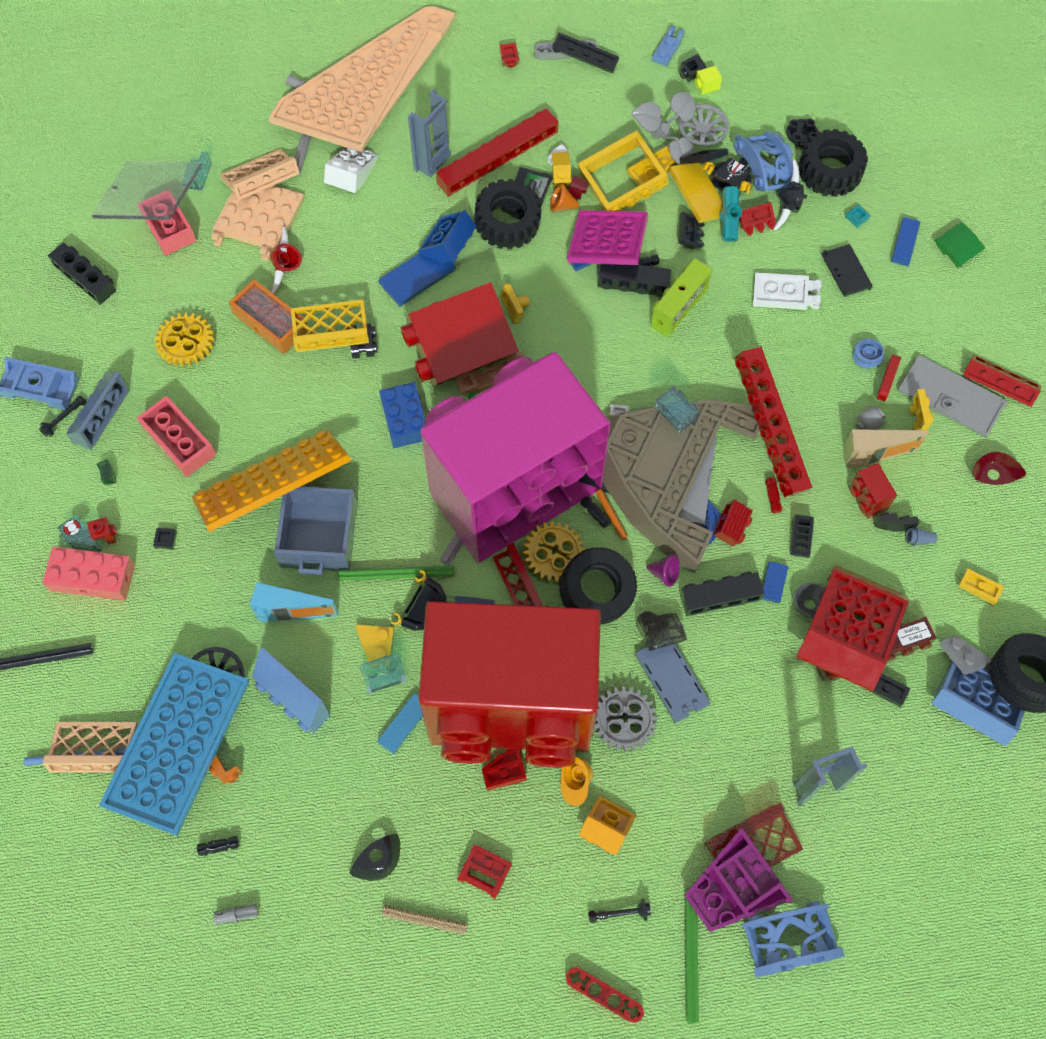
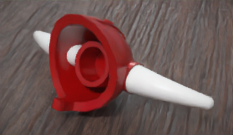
[270,227,302,294]

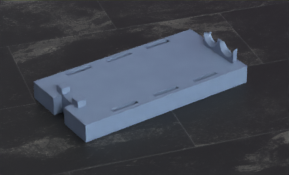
[635,635,711,724]

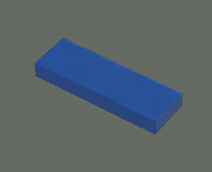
[891,217,921,266]

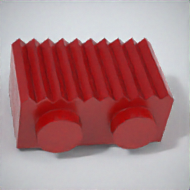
[713,499,753,546]

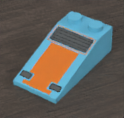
[249,583,339,622]

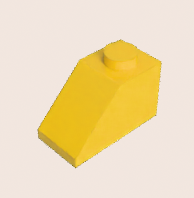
[552,152,571,188]

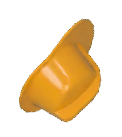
[561,756,593,806]

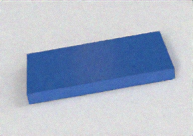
[378,253,456,307]

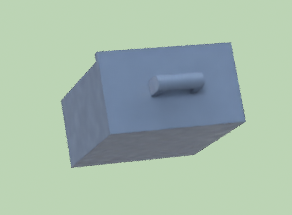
[274,487,358,575]

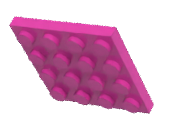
[567,210,649,265]

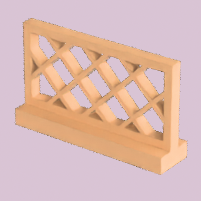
[219,149,300,200]
[43,722,138,773]

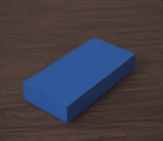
[762,561,788,604]

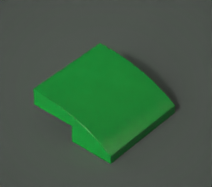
[934,222,986,268]

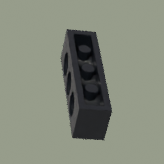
[47,242,116,305]

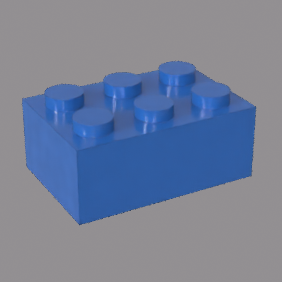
[379,382,425,448]

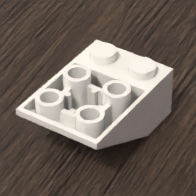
[324,147,378,193]

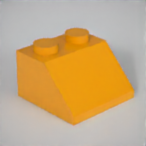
[579,796,637,855]

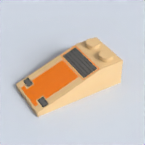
[844,429,929,468]

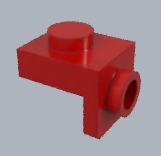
[499,43,520,68]
[87,517,117,544]

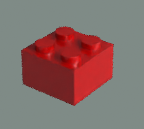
[849,463,897,519]

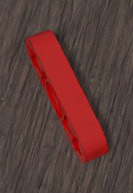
[876,354,901,402]

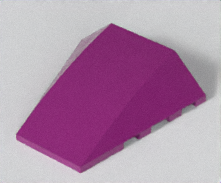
[684,827,794,932]

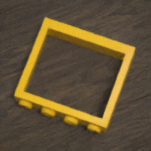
[577,130,669,211]

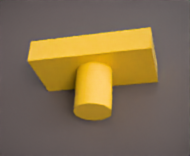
[500,284,529,324]

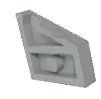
[939,635,991,675]

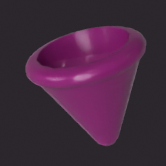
[646,554,680,587]

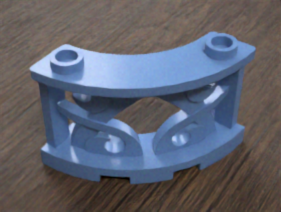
[734,131,800,191]
[742,901,845,978]

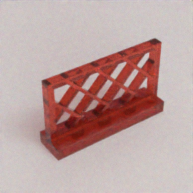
[704,803,803,867]

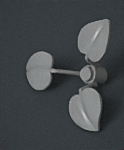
[631,92,695,165]

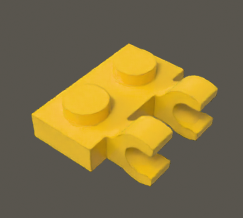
[909,389,933,430]

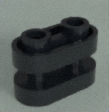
[350,323,378,359]

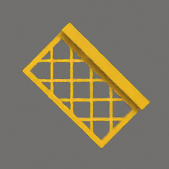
[291,300,369,352]

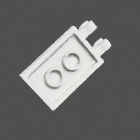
[753,272,822,310]

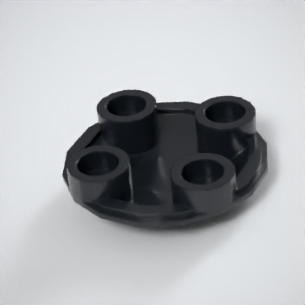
[786,118,819,147]

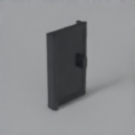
[821,244,873,297]

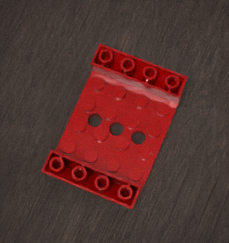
[796,564,909,692]

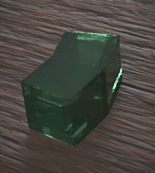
[96,459,116,485]

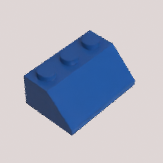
[418,210,476,264]

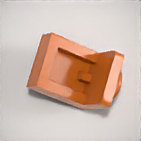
[209,755,242,784]

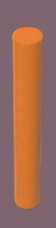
[595,489,628,541]

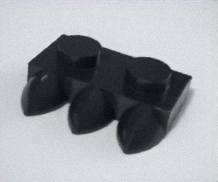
[678,211,705,250]

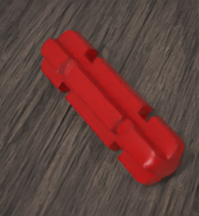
[765,477,782,514]

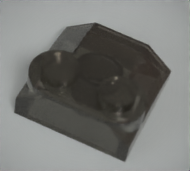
[636,611,687,651]

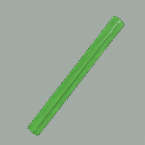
[338,566,454,581]
[685,888,699,1024]

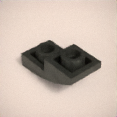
[873,512,920,532]

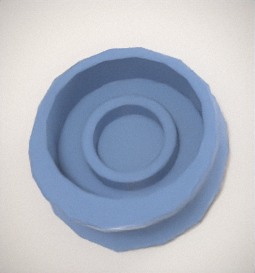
[853,338,884,369]

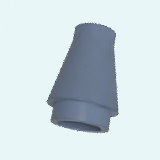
[906,527,937,546]

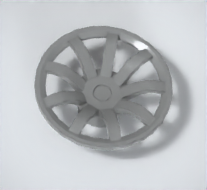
[678,104,729,146]

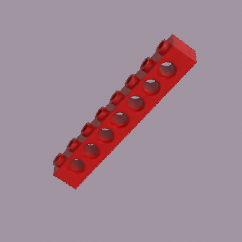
[734,347,813,498]

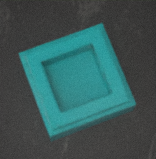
[845,204,871,228]

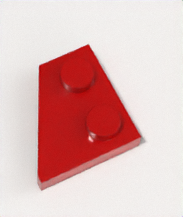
[481,749,527,791]

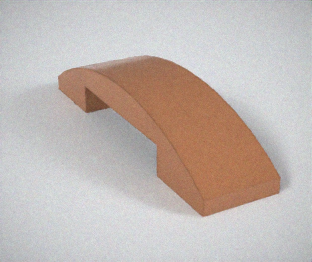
[455,351,525,394]

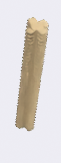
[381,904,468,935]

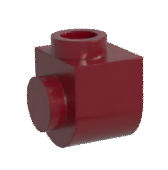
[569,175,589,200]

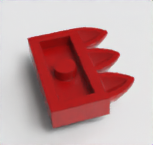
[739,202,776,236]

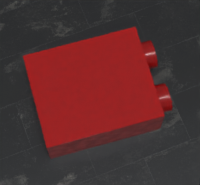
[400,282,519,387]

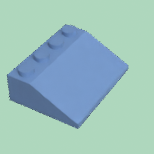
[252,647,330,734]
[931,661,1025,746]

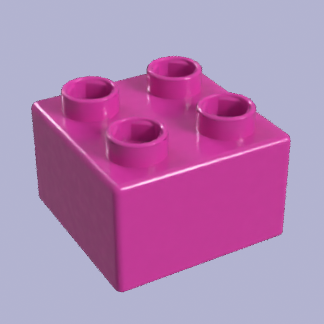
[421,352,611,563]

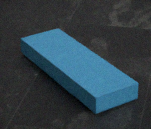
[377,693,422,755]

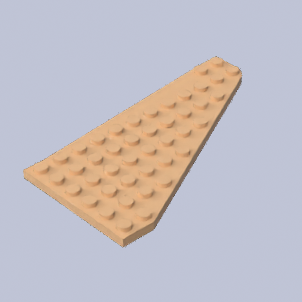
[269,6,455,152]

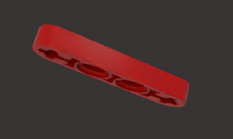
[565,967,644,1023]

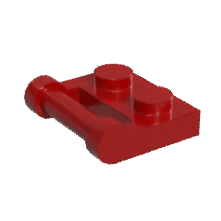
[457,844,512,899]

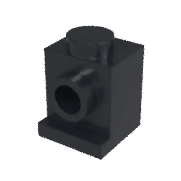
[679,54,706,82]

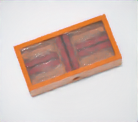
[228,279,308,354]

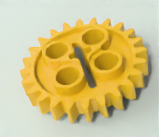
[154,312,215,368]
[522,521,586,584]

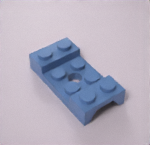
[0,357,79,410]

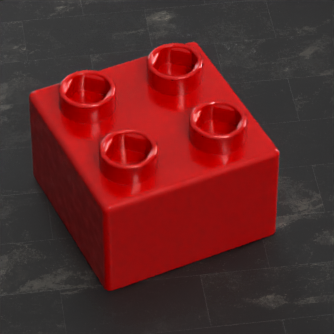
[418,601,601,768]

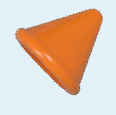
[550,184,580,212]

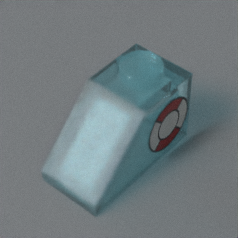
[57,514,102,552]

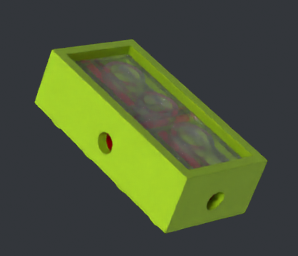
[651,259,713,338]

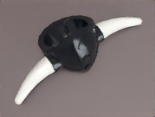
[774,160,807,230]

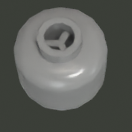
[856,406,885,430]

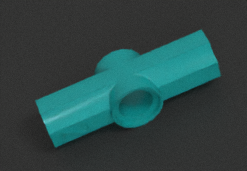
[719,186,742,242]

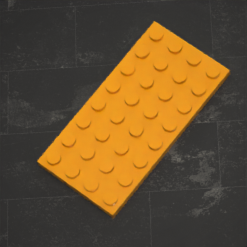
[192,429,351,532]

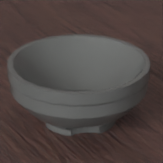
[794,583,825,618]

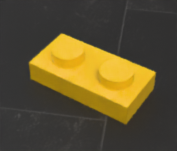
[958,569,1004,605]

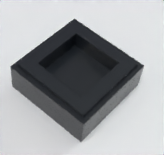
[153,528,177,549]

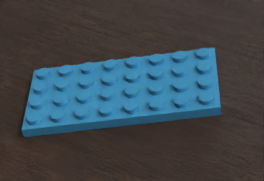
[99,653,250,837]

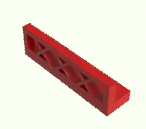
[963,354,1041,407]
[493,543,544,607]

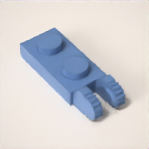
[652,25,685,67]

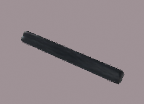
[0,643,94,670]

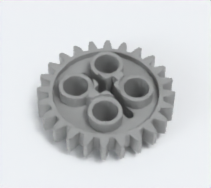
[594,686,658,753]

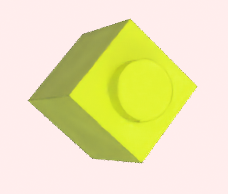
[694,66,722,95]

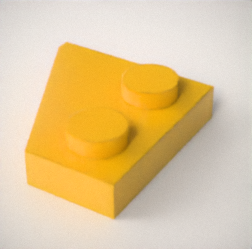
[355,625,394,668]

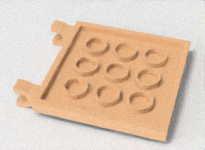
[211,176,305,261]

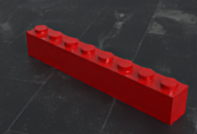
[436,108,558,197]

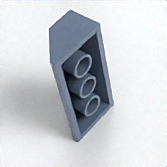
[67,371,130,450]

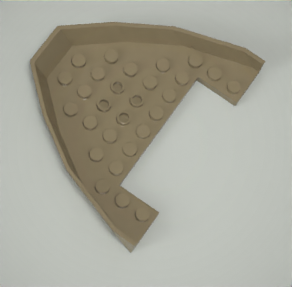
[603,400,760,573]

